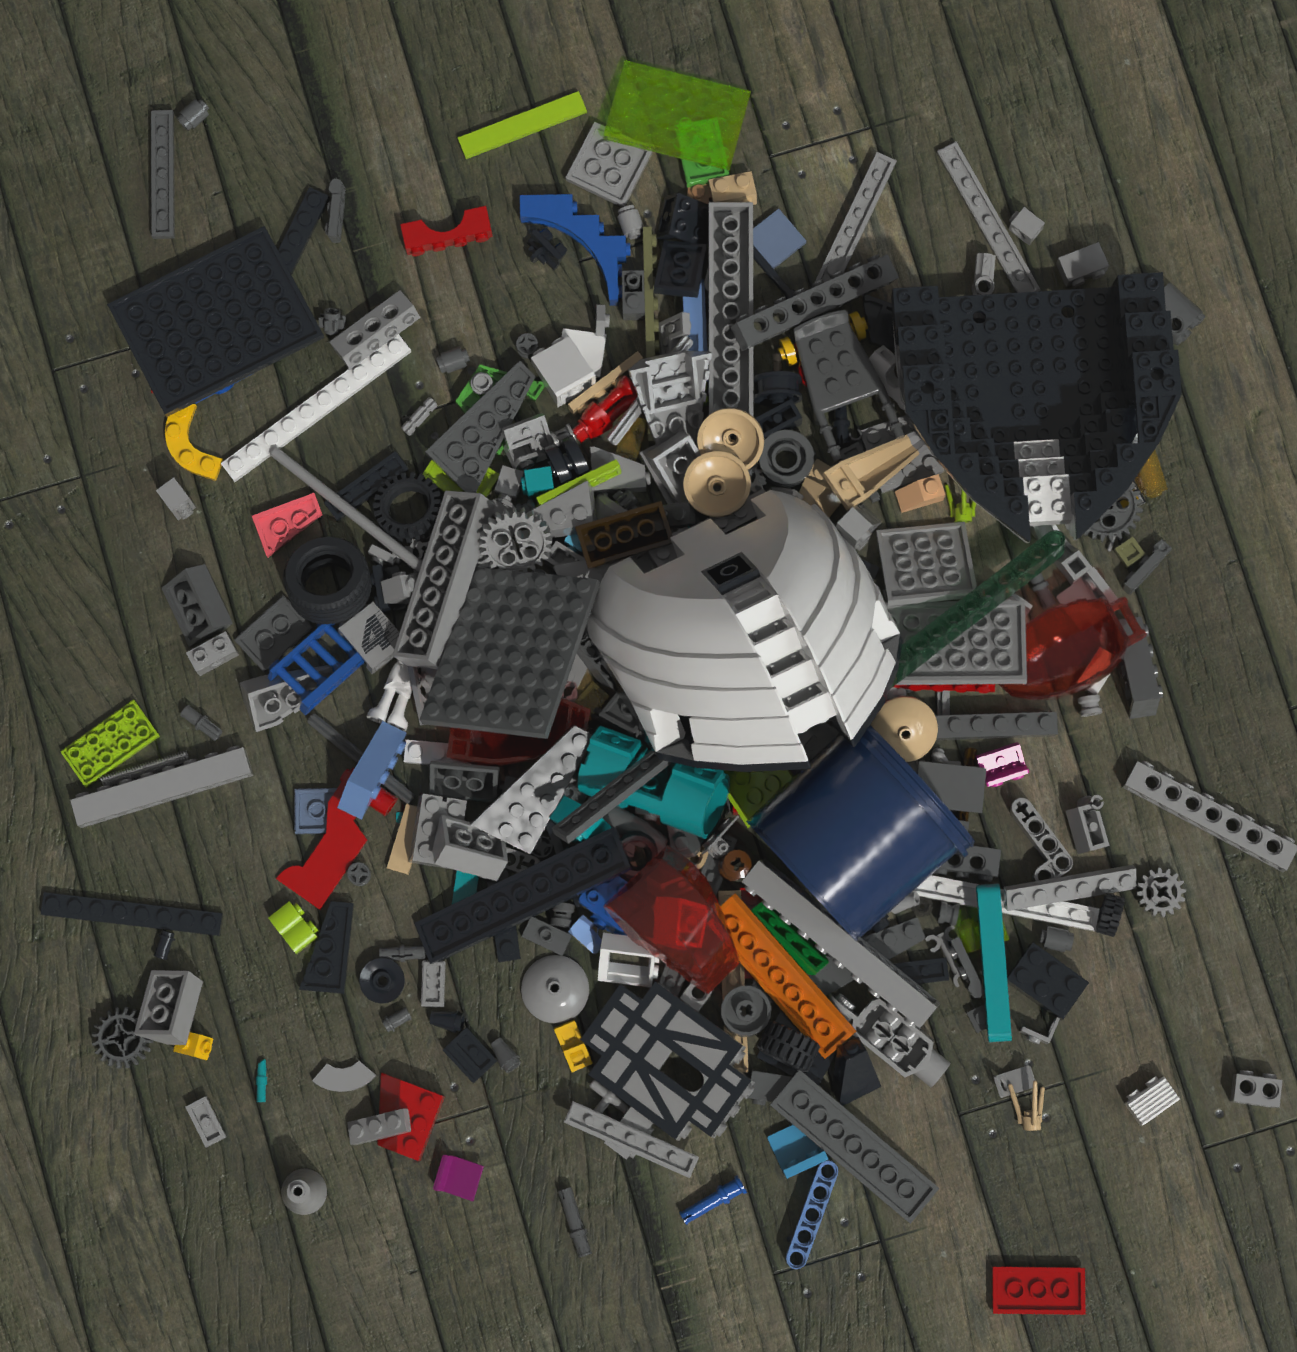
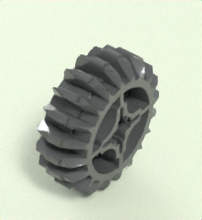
[92,1007,154,1069]

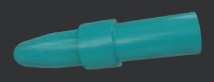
[256,1058,267,1103]

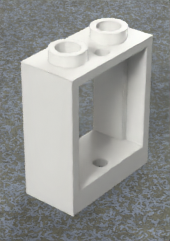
[598,933,661,987]

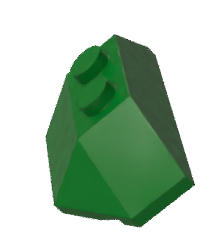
[751,902,829,975]

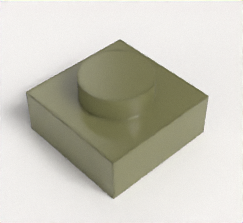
[1114,537,1146,568]

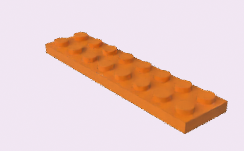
[705,893,856,1059]

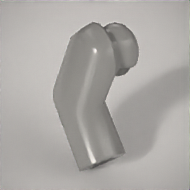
[931,748,961,765]

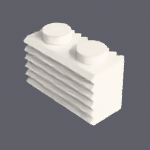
[1124,1076,1180,1126]

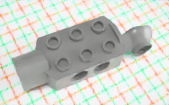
[828,993,951,1088]

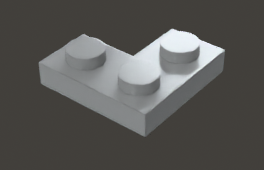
[659,312,691,355]
[501,413,553,463]

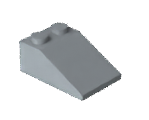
[645,431,720,503]

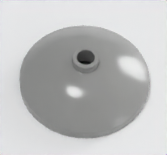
[521,955,589,1023]

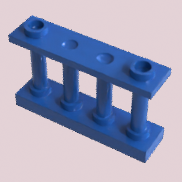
[268,623,365,716]

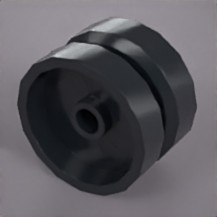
[543,435,590,486]

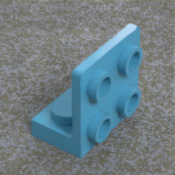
[767,1125,828,1179]

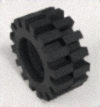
[1096,893,1125,937]

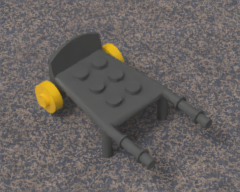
[778,310,905,462]

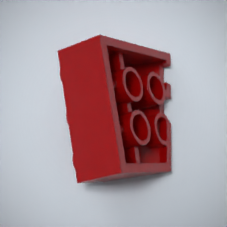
[377,1073,445,1161]

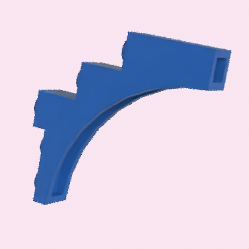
[520,194,631,306]

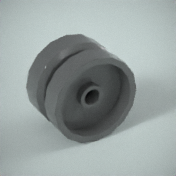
[721,986,771,1037]

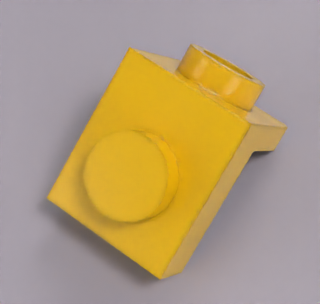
[173,1032,213,1060]

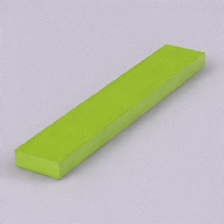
[458,91,587,159]

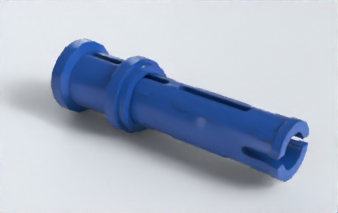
[679,1175,747,1225]

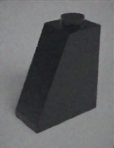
[831,1037,882,1106]

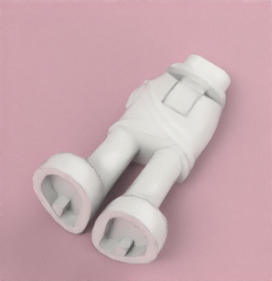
[366,659,419,731]

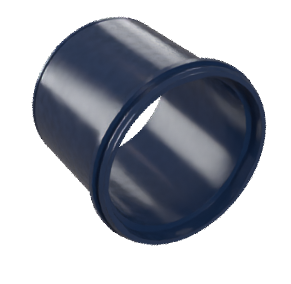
[746,725,975,941]

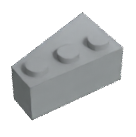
[525,481,597,538]
[836,504,882,551]

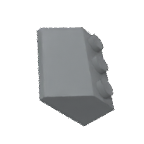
[433,815,508,881]
[134,970,203,1045]

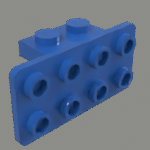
[578,876,657,939]

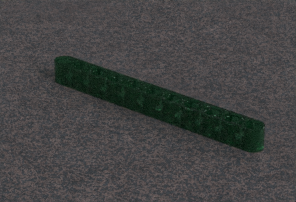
[891,530,1065,688]

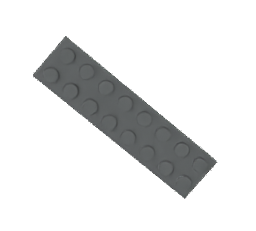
[769,1070,939,1224]

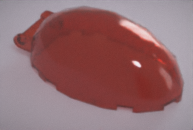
[998,597,1147,700]

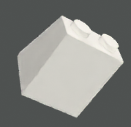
[531,336,596,407]

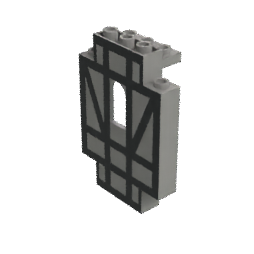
[580,982,755,1141]

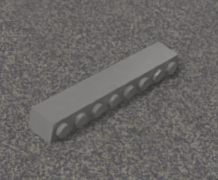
[70,746,254,828]

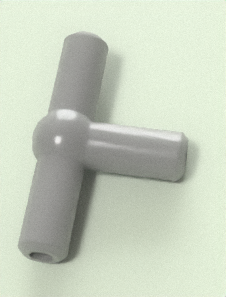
[589,1080,629,1114]

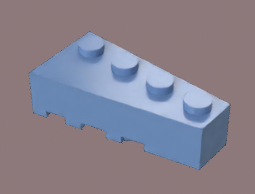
[337,721,407,820]

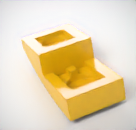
[554,1020,593,1072]

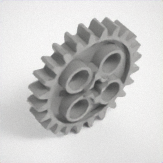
[479,507,552,572]

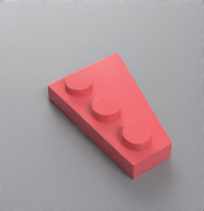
[252,493,323,558]

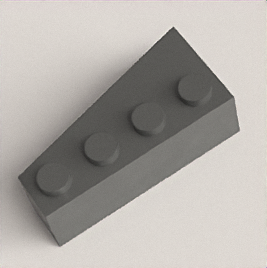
[1113,616,1163,719]

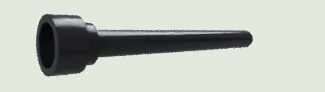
[753,246,797,309]

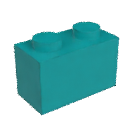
[521,466,554,501]

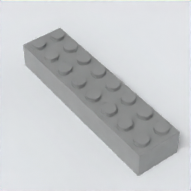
[392,491,495,669]

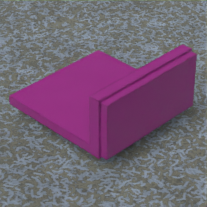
[433,1155,484,1201]

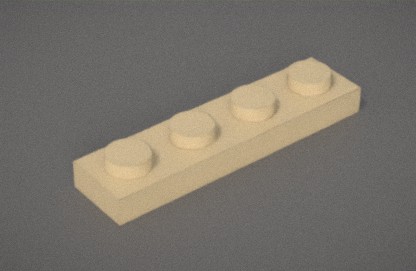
[568,351,643,416]

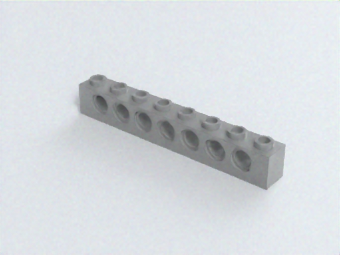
[1122,761,1297,873]

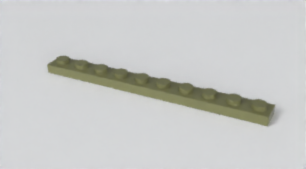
[643,227,659,446]

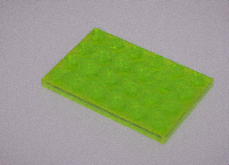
[603,60,751,171]

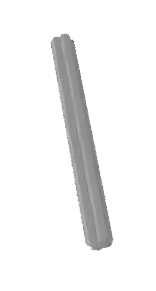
[607,336,693,446]

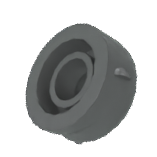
[758,430,817,489]

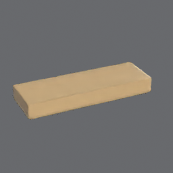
[387,804,417,875]

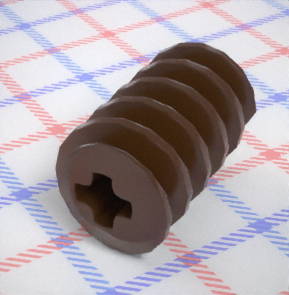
[718,850,751,881]

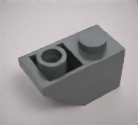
[622,270,645,321]

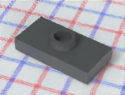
[521,917,572,956]

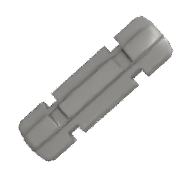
[401,397,437,436]

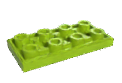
[60,699,160,788]

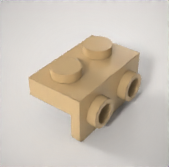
[709,171,757,205]

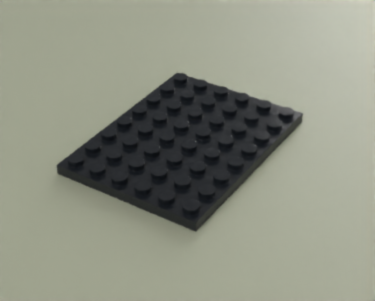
[107,226,324,417]

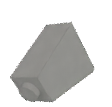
[590,447,650,495]

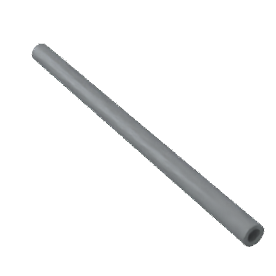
[270,447,422,573]

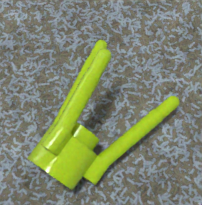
[945,484,976,523]

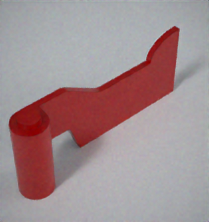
[276,768,398,910]

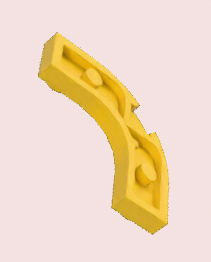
[165,404,223,481]

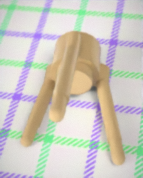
[1008,1080,1045,1131]

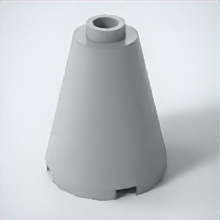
[281,1169,327,1215]

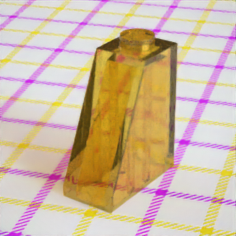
[1135,450,1168,498]

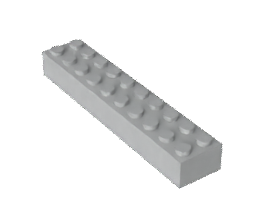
[709,202,753,416]
[742,858,940,1028]

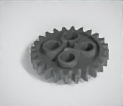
[1084,483,1143,543]

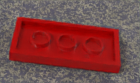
[992,1267,1086,1315]

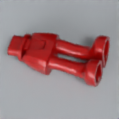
[572,375,638,443]

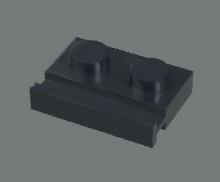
[443,1027,497,1084]

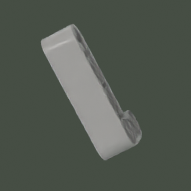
[1010,798,1073,882]

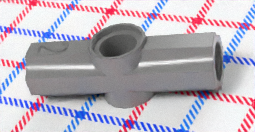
[971,253,996,322]

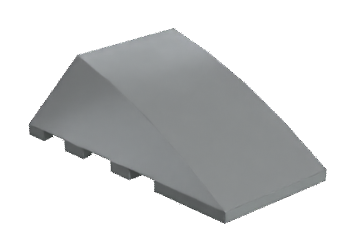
[628,351,712,447]

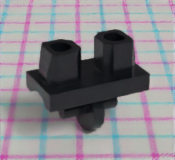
[527,228,567,270]

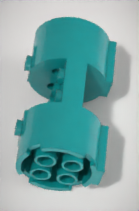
[578,726,730,839]

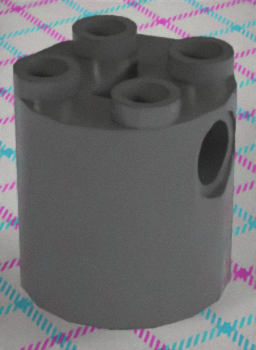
[1164,283,1206,346]

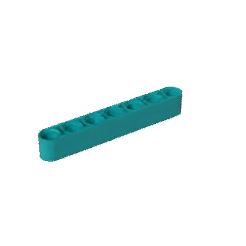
[976,883,1012,1043]

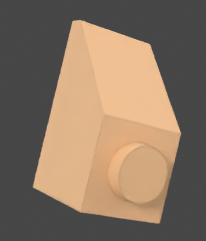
[895,474,945,513]

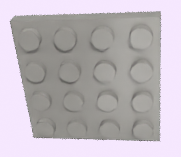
[876,522,978,606]

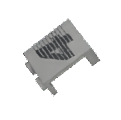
[338,602,399,674]

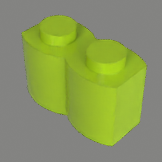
[268,901,319,954]

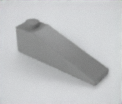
[240,665,333,732]

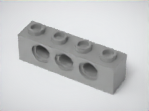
[330,290,420,369]

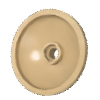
[697,408,764,470]
[683,451,751,517]
[870,696,938,762]

